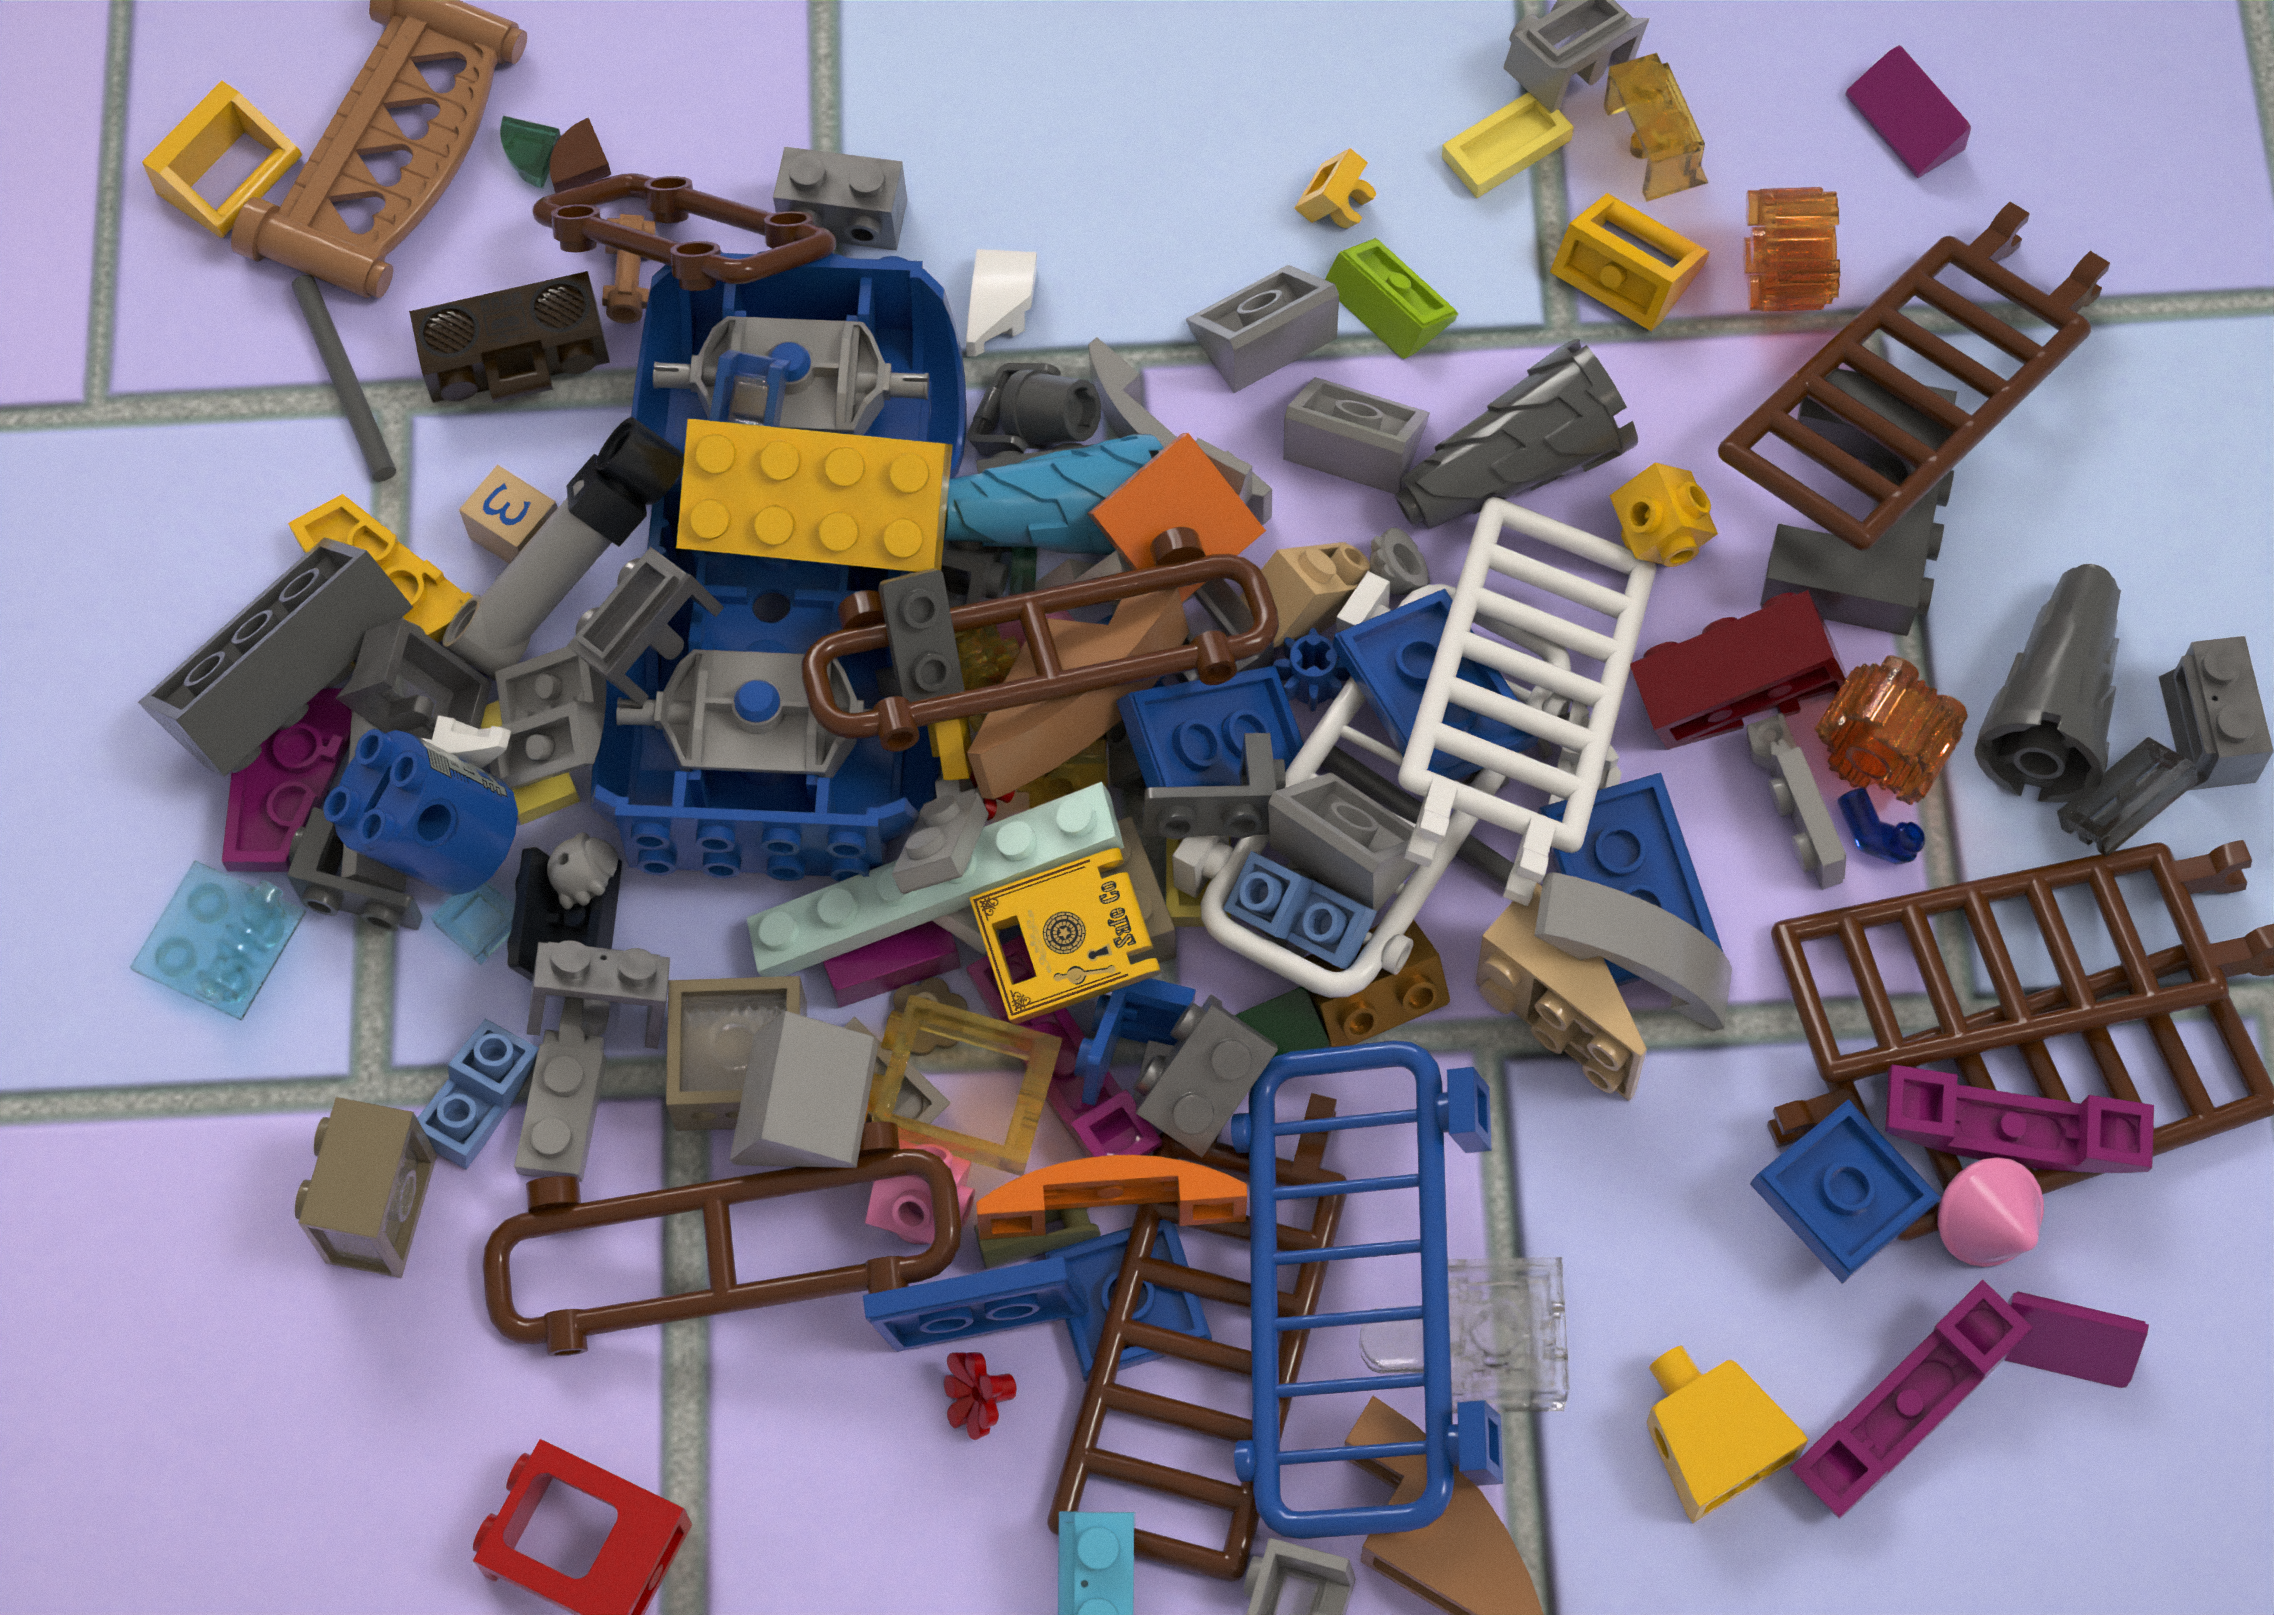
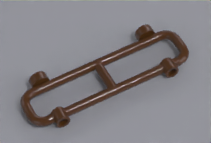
[801,527,1279,752]
[483,1121,962,1356]

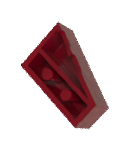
[1630,590,1856,750]

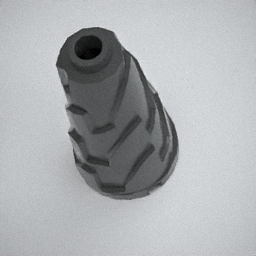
[1394,339,1638,529]
[1974,564,2121,803]

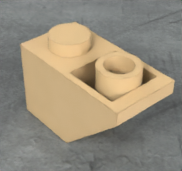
[1239,542,1370,647]

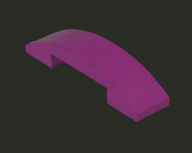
[966,935,1162,1158]
[1885,1064,2154,1173]
[1790,1279,2033,1519]

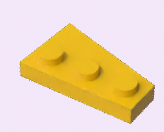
[288,494,473,643]

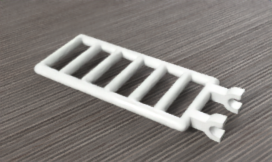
[1398,497,1657,906]

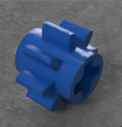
[1274,628,1351,712]

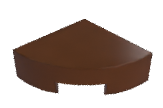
[549,117,611,193]

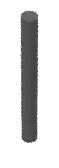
[291,275,396,482]
[1321,745,1514,888]

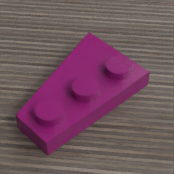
[222,688,352,872]

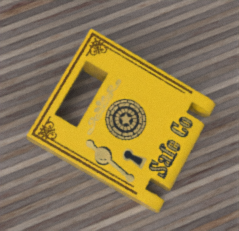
[969,848,1161,1025]

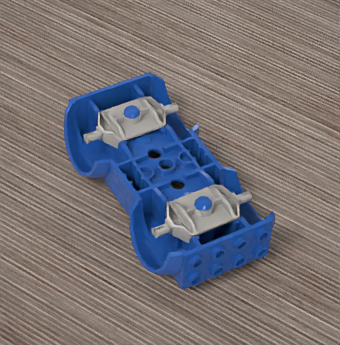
[590,251,967,882]

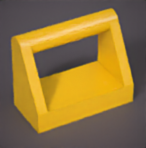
[142,80,302,238]
[1550,193,1710,331]

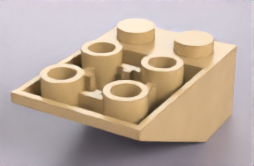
[1476,883,1647,1101]

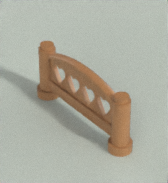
[231,0,527,298]

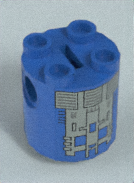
[323,729,518,896]

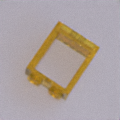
[867,994,1063,1176]

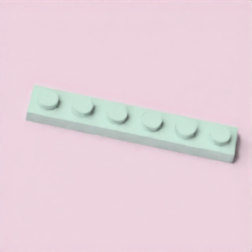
[747,782,1124,977]

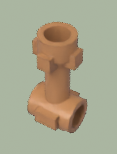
[602,214,656,324]

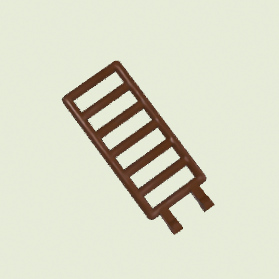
[1718,201,2110,551]
[1771,840,2274,1083]
[1767,944,2274,1241]
[1047,1093,1347,1582]

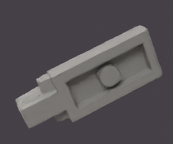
[1747,713,1846,890]
[892,772,989,894]
[514,996,607,1182]

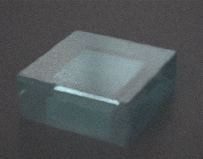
[431,881,515,965]

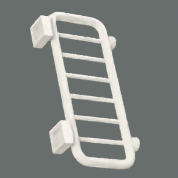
[1172,571,1571,998]

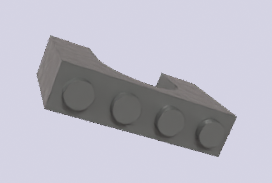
[1760,368,1957,636]

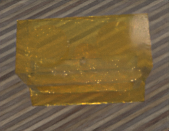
[1603,53,1709,202]

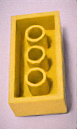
[676,419,953,572]

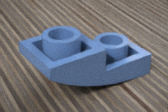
[1223,851,1378,970]
[417,1018,540,1170]

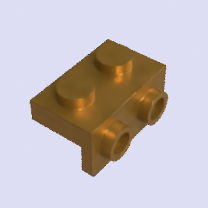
[1300,919,1450,1047]

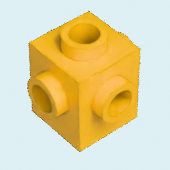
[1609,463,1718,567]

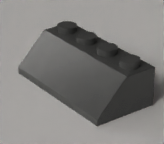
[138,537,413,777]

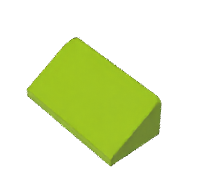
[1325,238,1459,359]

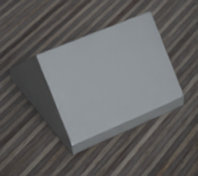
[1186,265,1339,393]
[1283,377,1430,494]
[1268,772,1418,911]
[729,1011,879,1168]

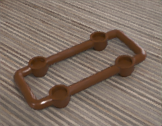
[532,173,837,291]

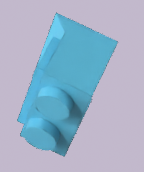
[1058,1511,1136,1615]

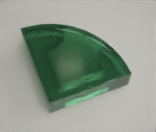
[500,116,561,188]

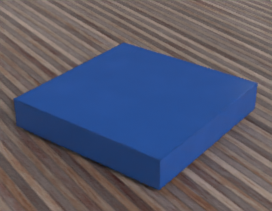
[1750,1099,1941,1284]
[1045,1220,1212,1382]

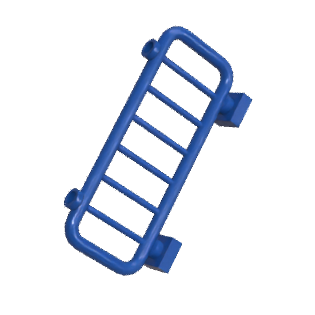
[1231,1040,1503,1539]

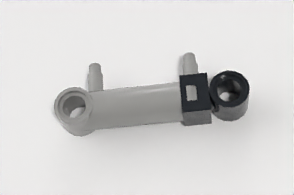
[442,417,684,681]

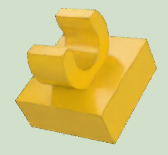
[1294,148,1376,229]

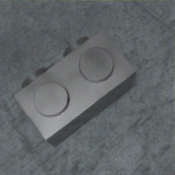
[773,147,908,250]

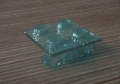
[130,860,306,1021]

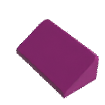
[1845,45,1971,178]
[823,921,961,1008]
[2004,1291,2149,1388]

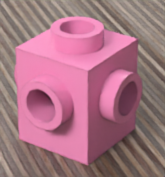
[865,1139,975,1245]

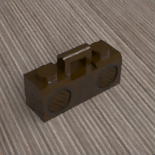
[409,271,610,403]

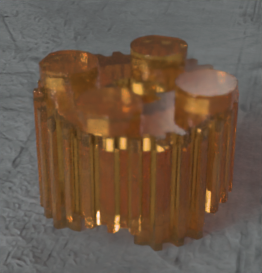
[1743,187,1841,312]
[1814,655,1968,805]

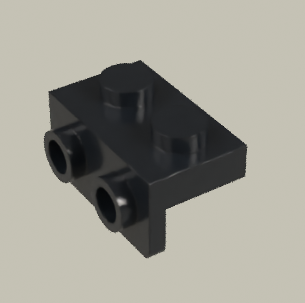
[507,847,623,981]

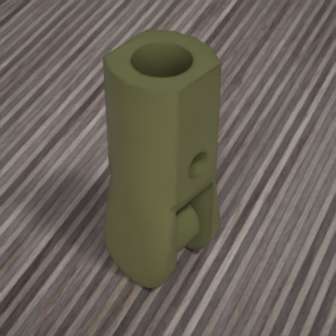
[974,1207,1101,1270]

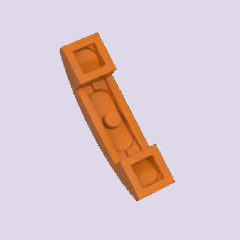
[976,1155,1248,1240]

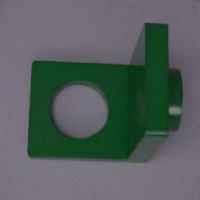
[1234,987,1330,1057]

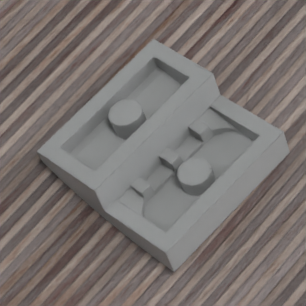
[490,646,606,791]

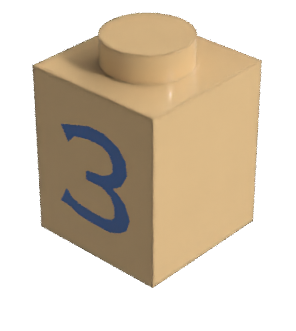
[459,464,558,564]

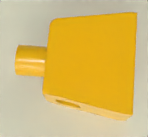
[1646,1345,1808,1523]

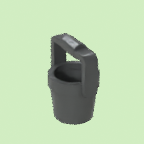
[967,363,1101,455]

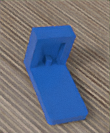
[1074,978,1196,1106]

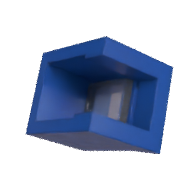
[709,350,791,427]

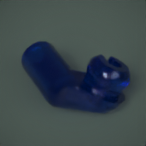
[1837,788,1926,865]

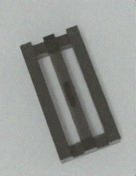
[2057,737,2199,857]

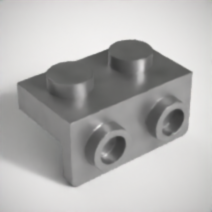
[1133,994,1278,1158]

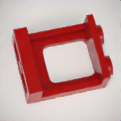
[473,1439,692,1615]

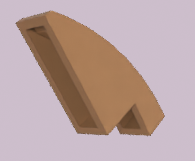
[967,588,1189,800]
[1344,1396,1544,1615]

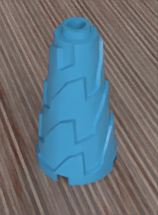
[944,434,1164,555]

